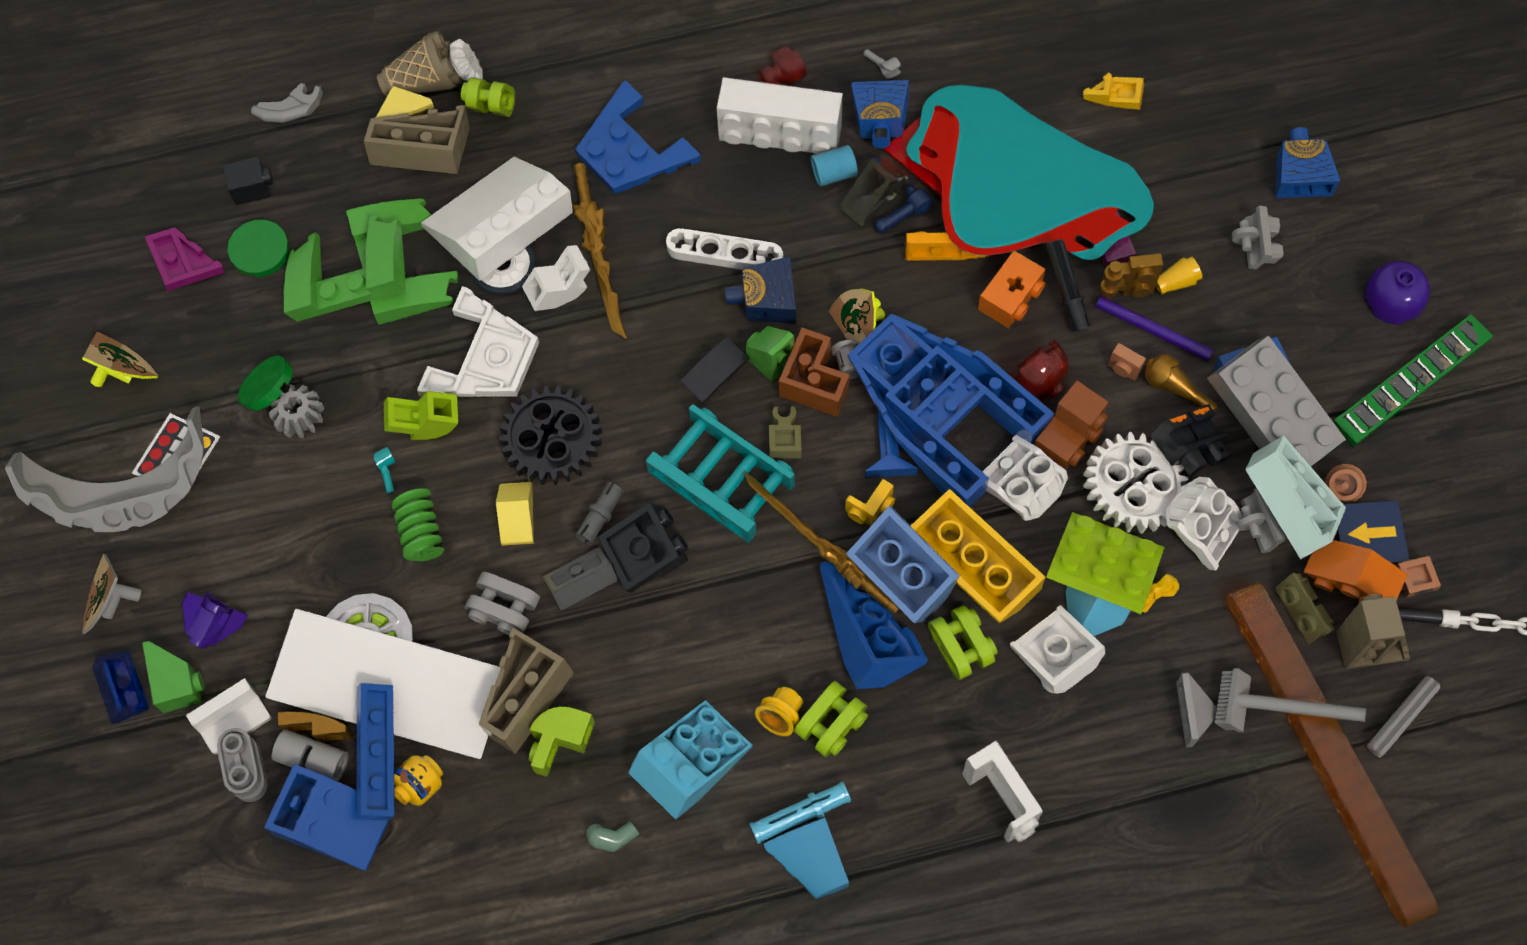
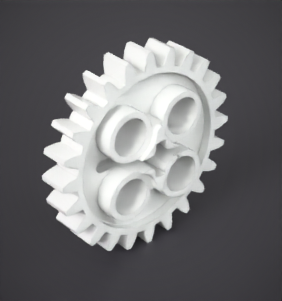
[1083,432,1189,533]

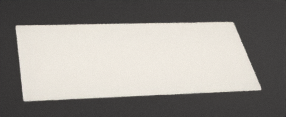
[265,609,501,759]

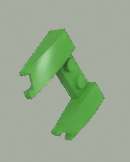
[346,198,459,325]
[284,215,406,322]

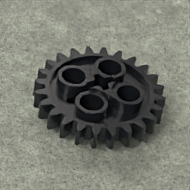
[499,386,603,485]

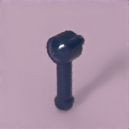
[875,186,933,234]

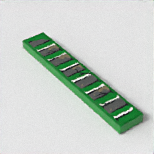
[1333,314,1493,447]

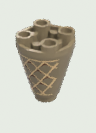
[377,31,464,96]

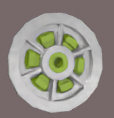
[326,593,413,642]

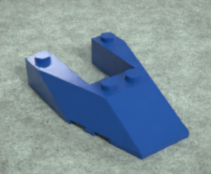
[848,314,1054,507]

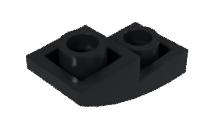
[681,337,750,403]

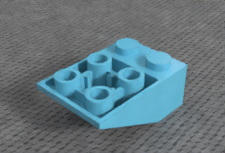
[628,700,753,819]

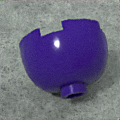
[1364,261,1430,325]

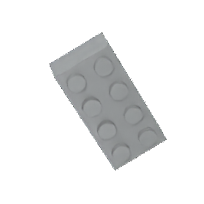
[1207,335,1346,466]

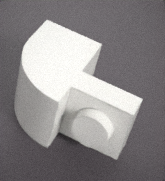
[522,245,590,311]

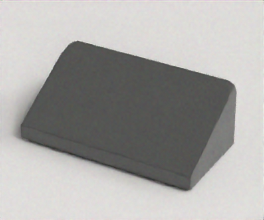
[543,547,617,610]

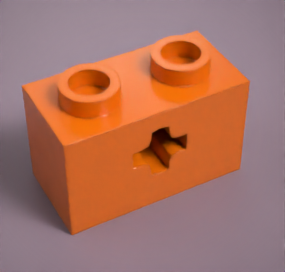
[978,251,1046,328]

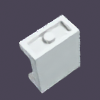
[962,741,1043,842]

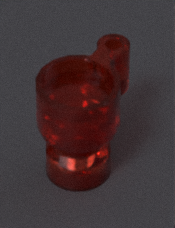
[758,45,807,85]

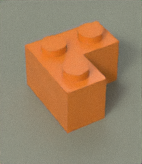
[1304,540,1408,604]

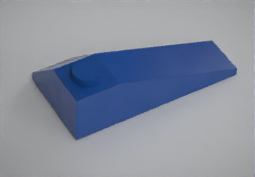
[819,562,928,689]

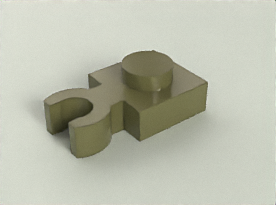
[769,407,802,458]

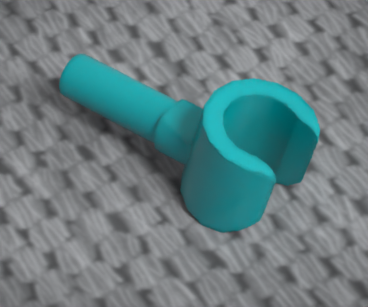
[374,447,396,494]

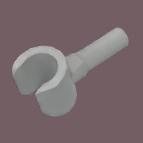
[864,49,901,79]

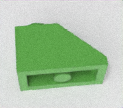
[746,326,794,383]
[142,641,205,713]

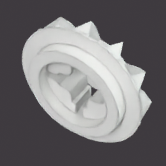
[449,39,483,82]

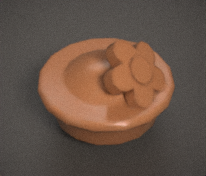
[1325,464,1367,504]

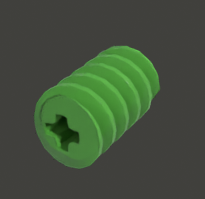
[391,488,444,561]

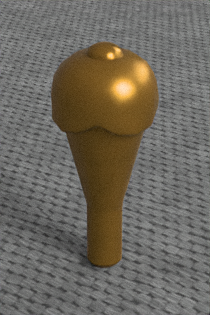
[1145,354,1217,411]

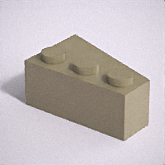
[364,105,470,174]
[1336,594,1410,669]
[478,627,574,754]

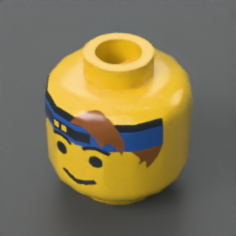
[394,755,443,806]

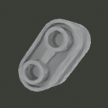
[464,572,540,635]
[217,728,268,802]

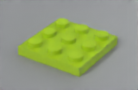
[1046,512,1164,614]

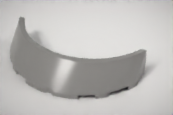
[5,406,204,532]

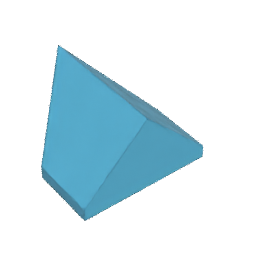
[1065,586,1131,636]

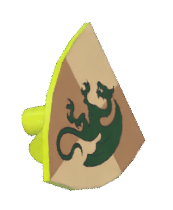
[829,288,885,344]
[82,332,158,387]

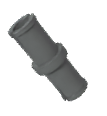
[574,482,624,546]

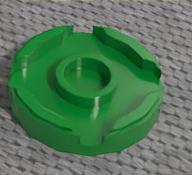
[227,220,290,277]
[238,356,293,411]

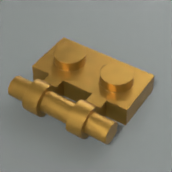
[1100,254,1163,300]

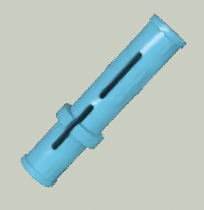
[749,782,851,844]

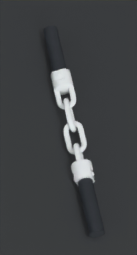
[1398,607,1527,635]

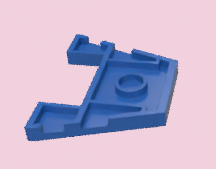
[575,80,701,194]

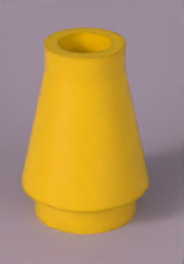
[1156,256,1203,295]

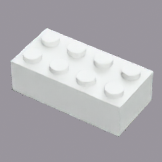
[717,78,843,154]

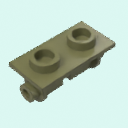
[1275,572,1335,645]

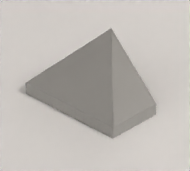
[1176,673,1218,747]

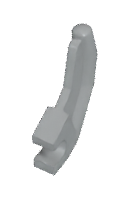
[251,83,323,123]

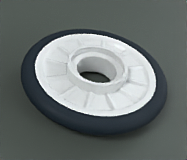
[470,245,536,295]

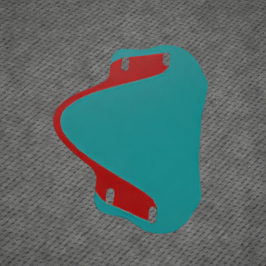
[906,85,1154,260]

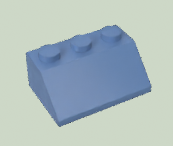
[846,506,960,623]

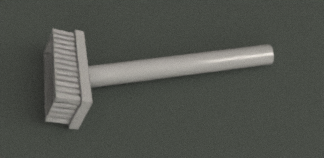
[1215,668,1367,732]

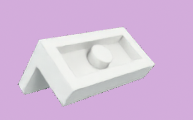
[186,678,271,755]

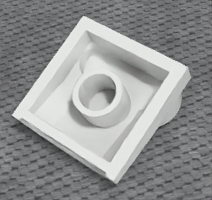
[1010,605,1105,694]

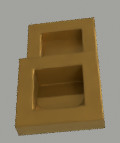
[278,712,353,743]

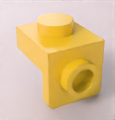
[845,479,895,526]

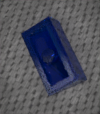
[93,650,149,724]

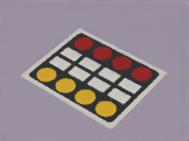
[132,413,221,476]

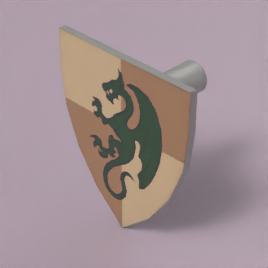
[82,554,141,634]

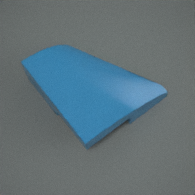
[764,818,849,899]

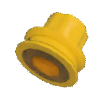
[755,687,803,736]

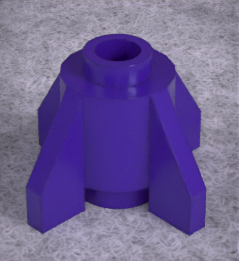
[182,591,248,648]

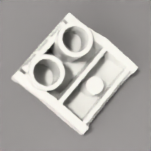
[983,435,1068,521]
[1165,477,1244,571]

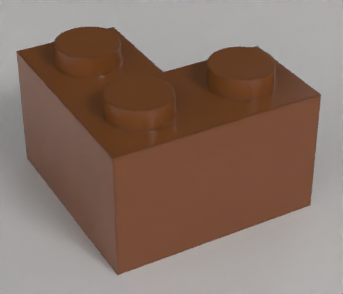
[779,328,850,417]
[1034,381,1109,470]

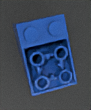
[264,764,395,871]

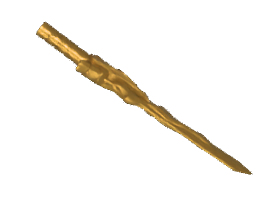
[572,163,627,339]
[744,472,900,615]

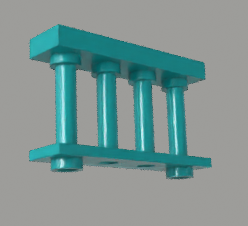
[646,404,795,543]

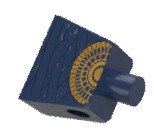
[725,257,796,323]

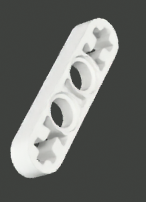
[666,228,783,270]

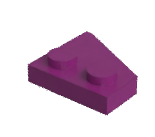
[145,227,224,291]

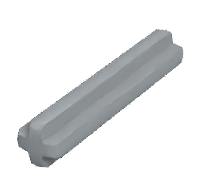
[1367,676,1440,758]

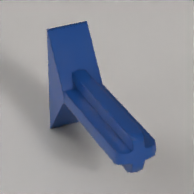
[865,410,918,478]

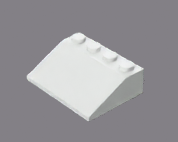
[421,157,573,281]

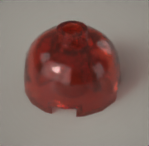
[1008,339,1070,399]

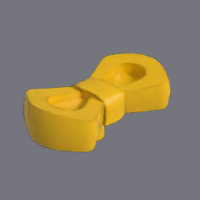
[1142,574,1179,613]

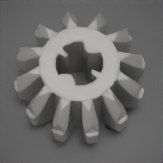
[269,384,324,438]

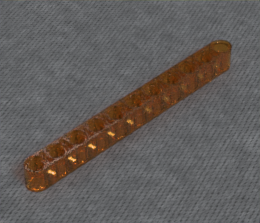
[1226,581,1438,928]

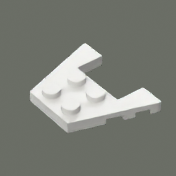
[417,286,539,397]

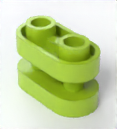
[461,77,515,117]
[928,605,997,680]
[794,681,868,757]

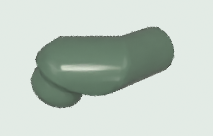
[586,821,639,852]

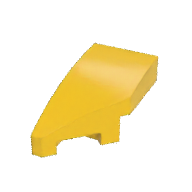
[1083,73,1144,110]

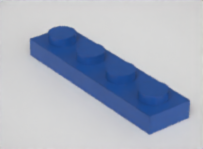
[357,683,394,820]

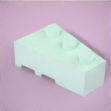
[1245,435,1346,559]

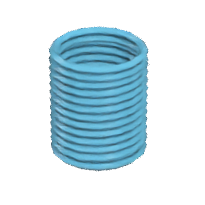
[811,145,858,187]

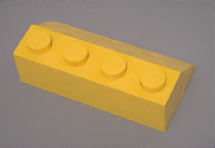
[911,489,1045,624]

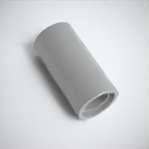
[272,729,349,782]

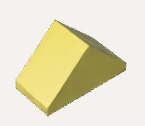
[376,86,434,118]
[496,482,534,546]

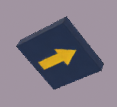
[1336,501,1410,566]

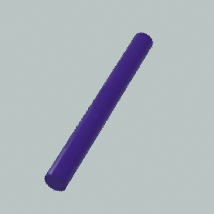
[1096,296,1214,361]

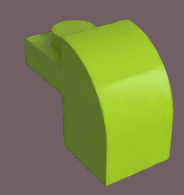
[383,391,458,440]
[529,707,595,777]

